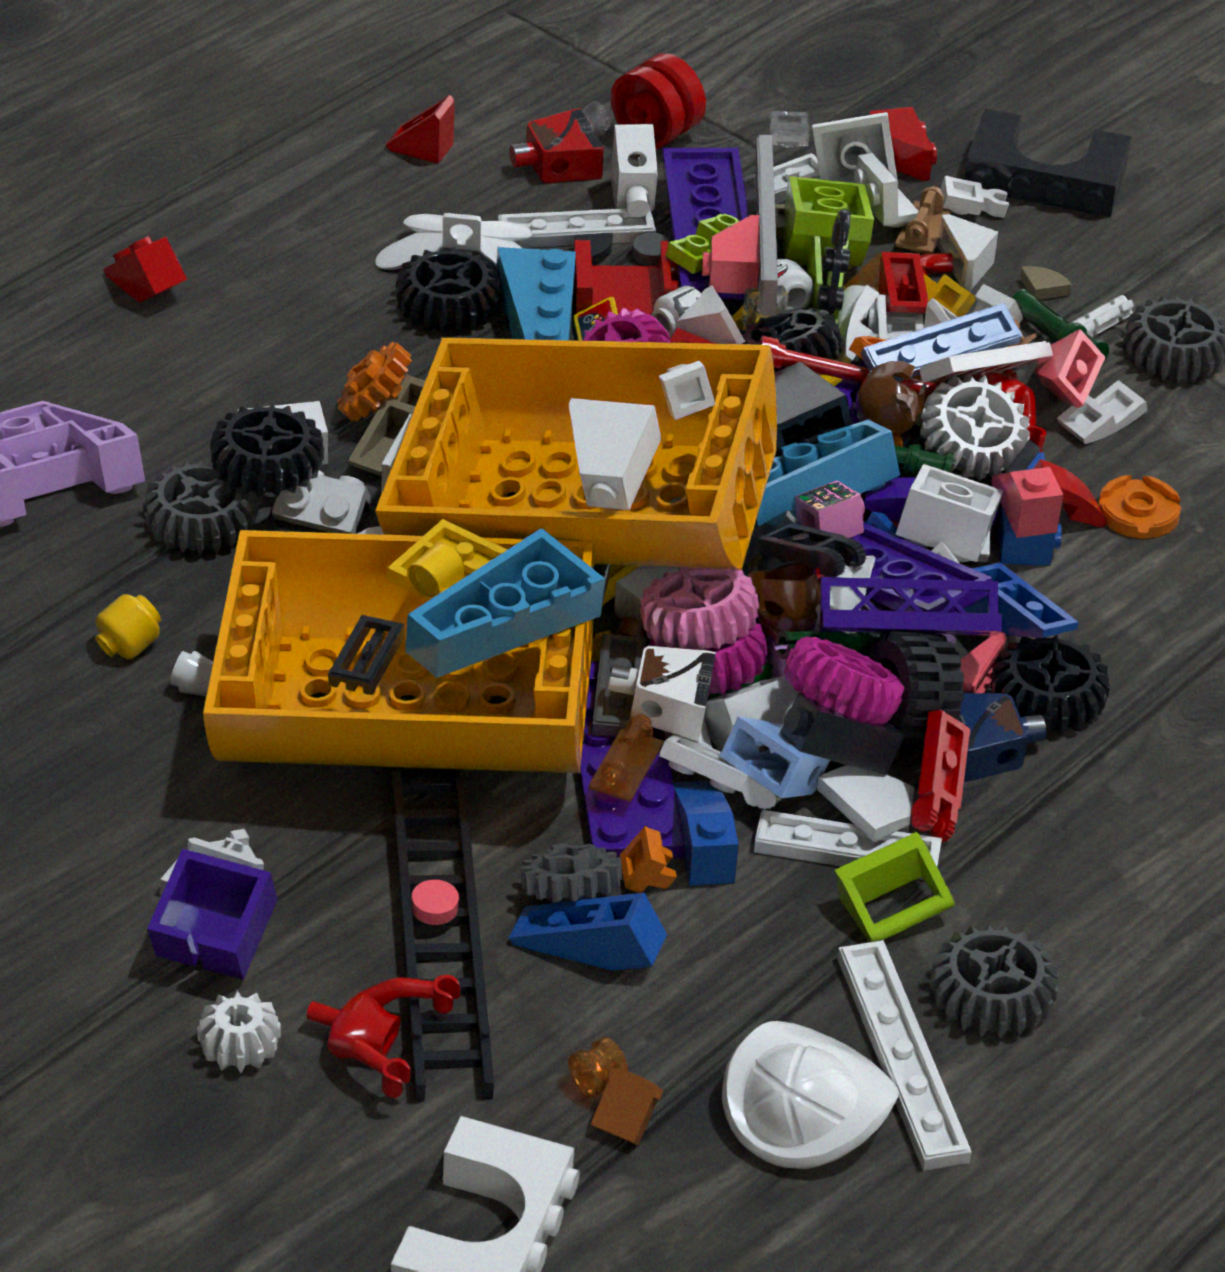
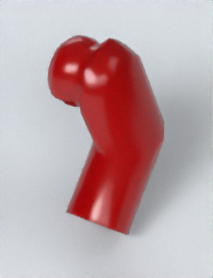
[920,253,953,276]

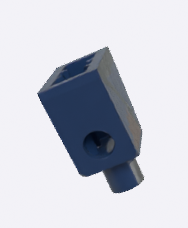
[956,693,1046,783]

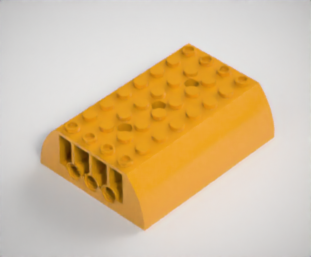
[375,338,777,570]
[203,530,594,773]

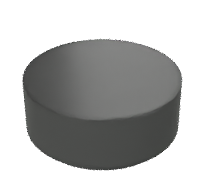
[632,232,671,266]

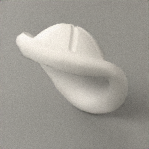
[722,1021,898,1169]

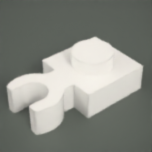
[941,176,1009,218]

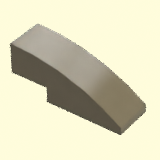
[348,374,425,476]

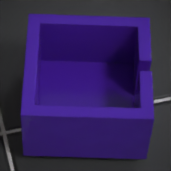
[147,848,278,980]

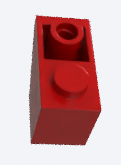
[869,107,937,181]
[103,236,187,303]

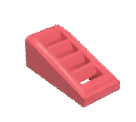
[960,632,1007,693]

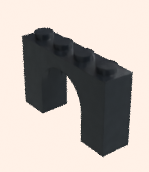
[964,108,1132,217]

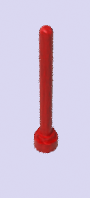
[759,336,940,398]

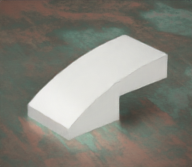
[836,285,879,364]
[1057,380,1147,444]

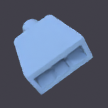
[720,717,830,798]

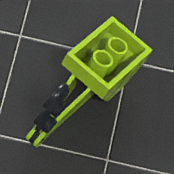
[783,176,874,323]

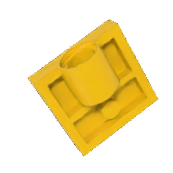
[387,519,507,601]

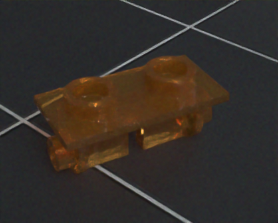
[588,714,663,802]

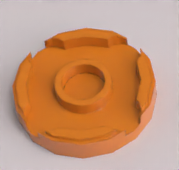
[1099,475,1181,539]

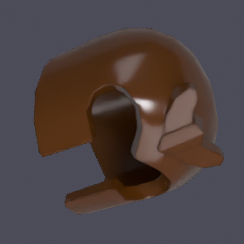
[855,361,927,437]
[748,563,820,641]

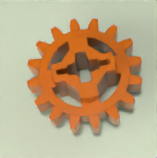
[337,342,412,422]

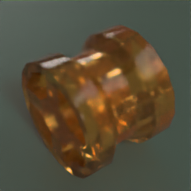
[568,1036,628,1098]

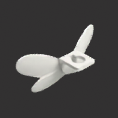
[375,213,532,270]

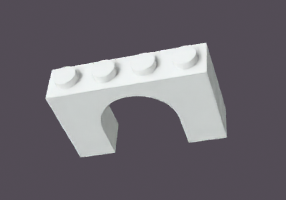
[391,1116,580,1272]

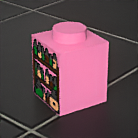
[795,481,865,538]

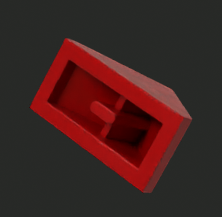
[385,95,455,164]
[878,252,929,314]

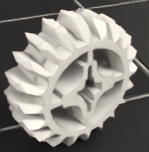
[919,373,1030,482]

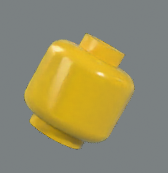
[95,594,161,659]

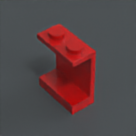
[574,240,679,316]

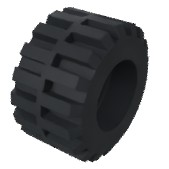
[864,631,964,743]

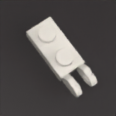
[659,734,781,810]

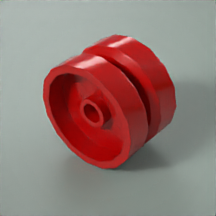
[610,53,706,149]

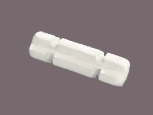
[1071,295,1134,337]

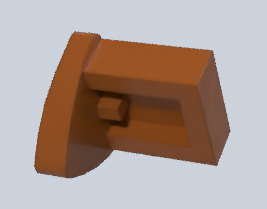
[590,1068,664,1146]

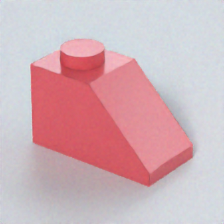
[702,215,760,294]
[1034,329,1105,409]
[991,467,1063,538]

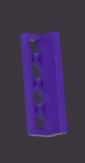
[820,577,1002,636]

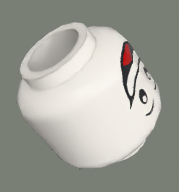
[776,259,814,312]

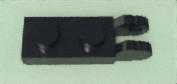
[757,523,867,577]

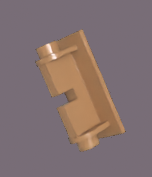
[895,186,951,254]

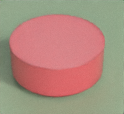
[411,880,459,925]

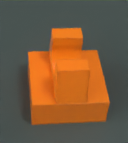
[619,826,677,893]

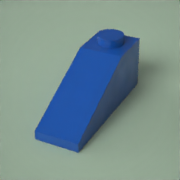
[963,563,1078,638]
[673,780,739,886]
[509,893,667,971]

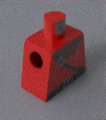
[509,108,604,183]

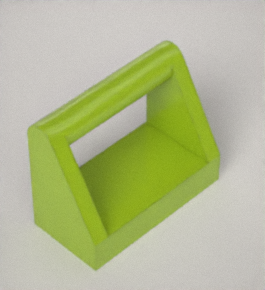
[835,832,955,942]

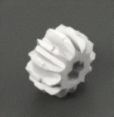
[197,990,281,1073]

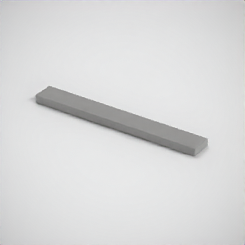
[755,135,778,316]

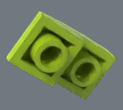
[665,214,739,274]

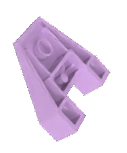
[0,401,145,527]

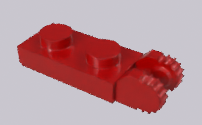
[911,710,970,843]

